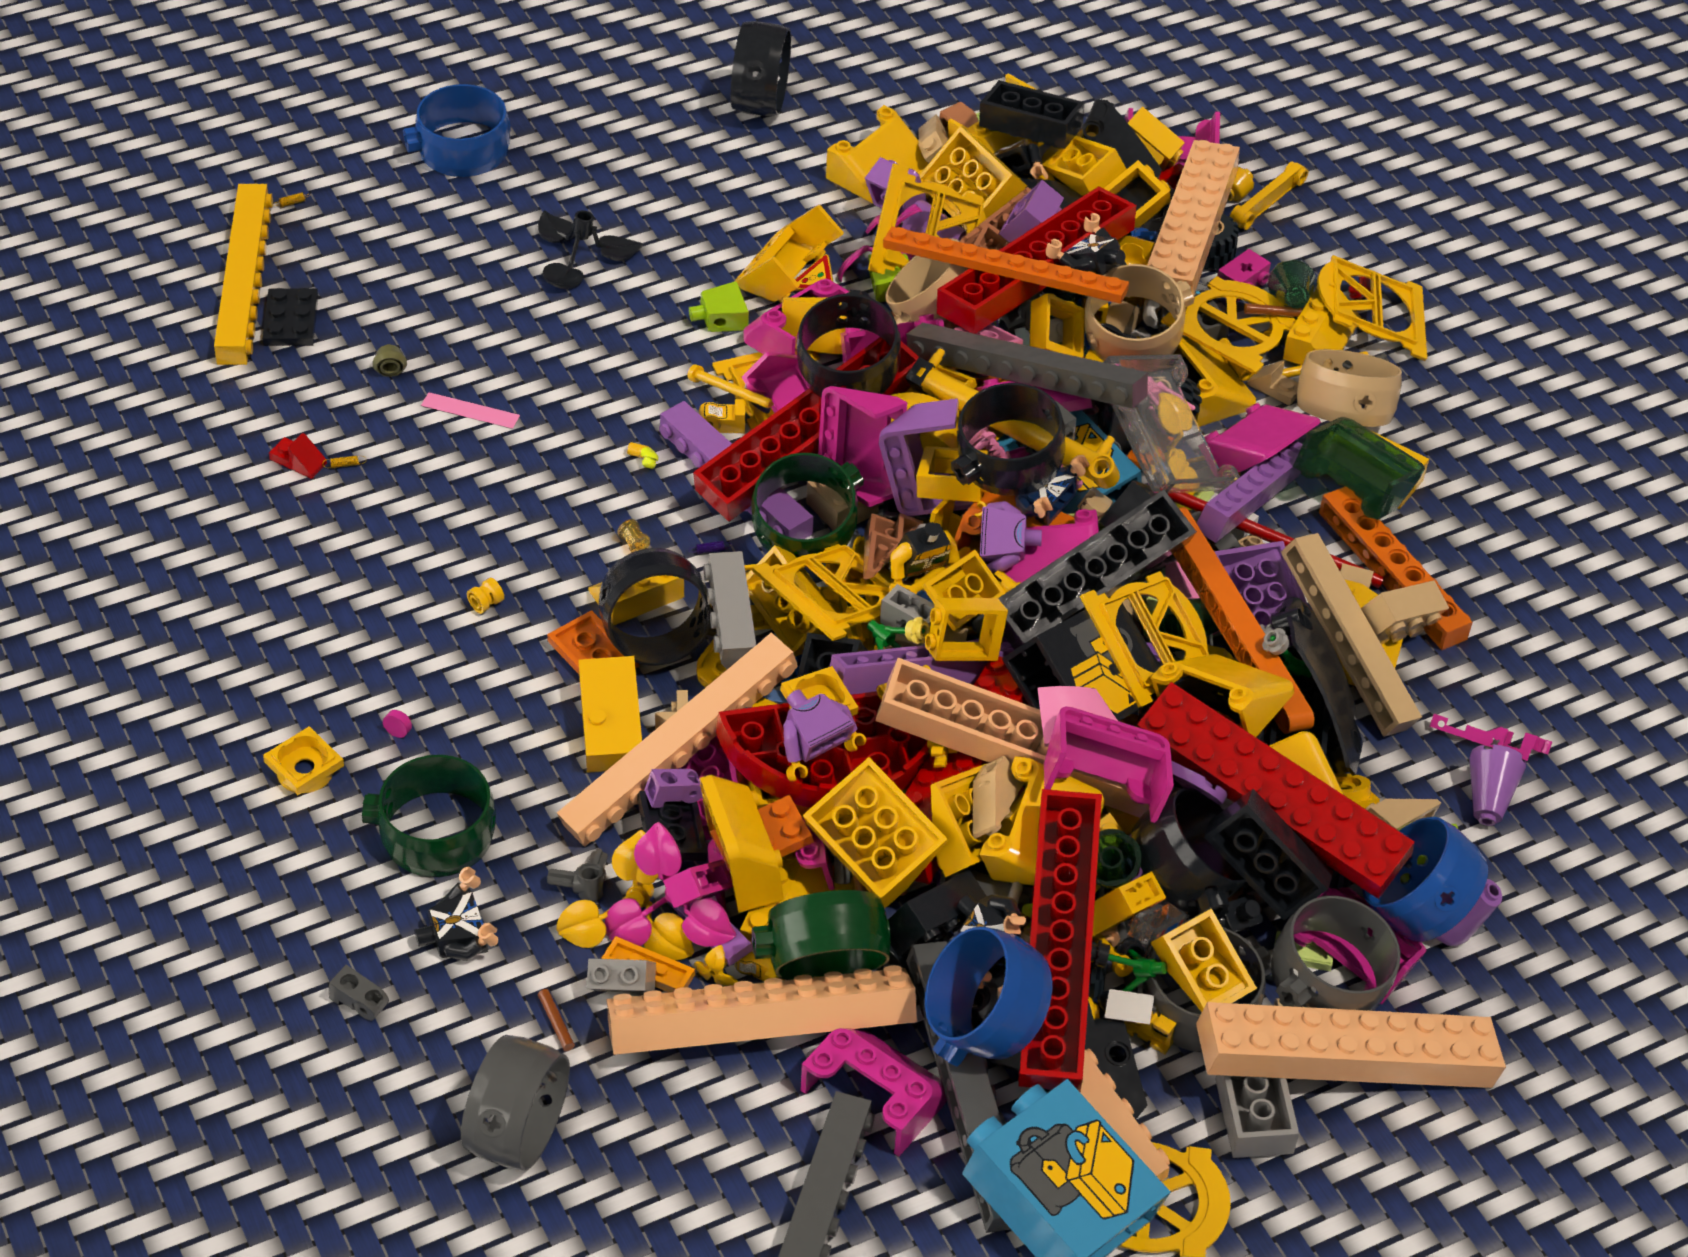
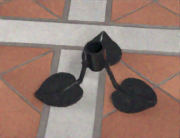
[538,210,643,289]

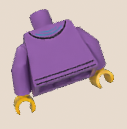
[975,501,1042,575]
[783,689,866,781]

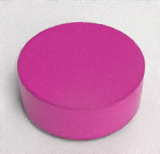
[383,710,412,738]

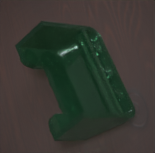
[1293,417,1425,520]

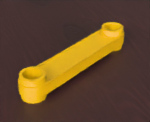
[1230,161,1309,230]

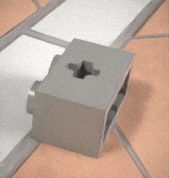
[880,584,935,645]
[587,958,656,993]

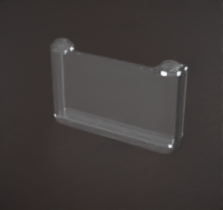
[1104,354,1240,494]

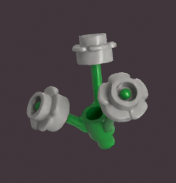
[1260,624,1312,678]

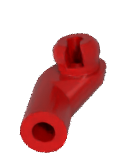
[1348,276,1371,300]

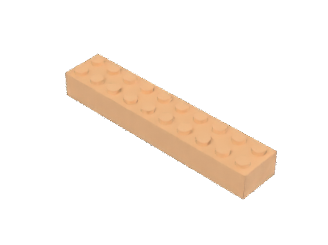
[1147,140,1240,296]
[875,658,1149,818]
[607,965,917,1055]
[1196,1002,1506,1088]

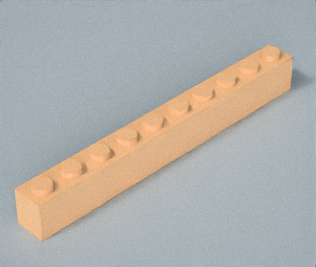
[557,633,798,847]

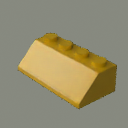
[1283,287,1361,365]
[746,545,836,657]

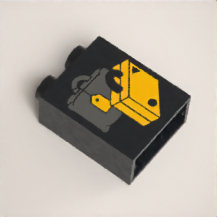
[1002,596,1162,721]

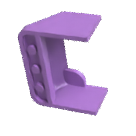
[879,398,973,516]

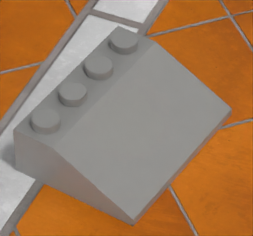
[703,551,756,669]

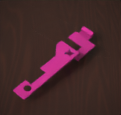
[1429,714,1552,761]

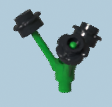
[1091,937,1167,1016]

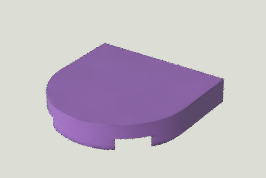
[1171,761,1228,805]

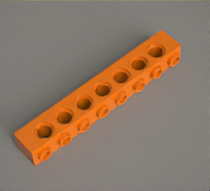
[1319,485,1473,650]

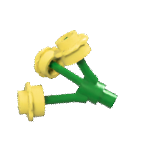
[867,617,930,650]

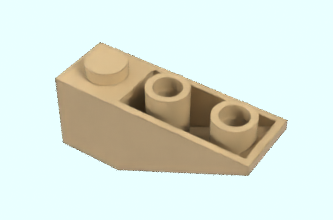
[973,756,1024,839]

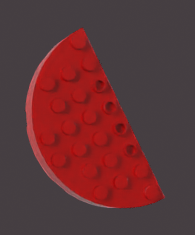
[716,691,930,808]

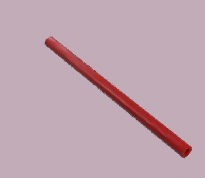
[1163,484,1384,588]

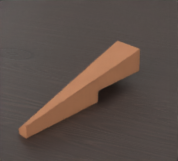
[959,187,1031,250]
[863,513,923,579]

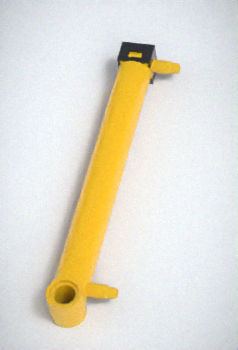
[905,348,1120,489]

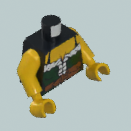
[888,522,960,592]

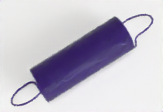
[690,541,732,554]

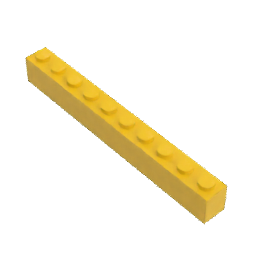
[214,184,273,365]

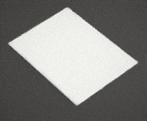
[1104,989,1154,1025]

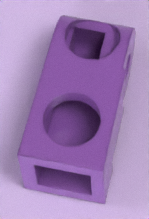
[644,769,702,808]

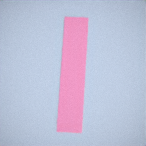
[421,392,520,429]

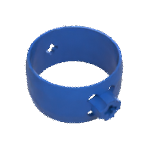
[403,84,511,177]
[1363,817,1488,942]
[925,927,1052,1067]

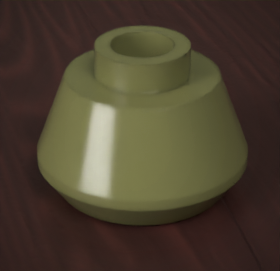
[372,344,407,377]

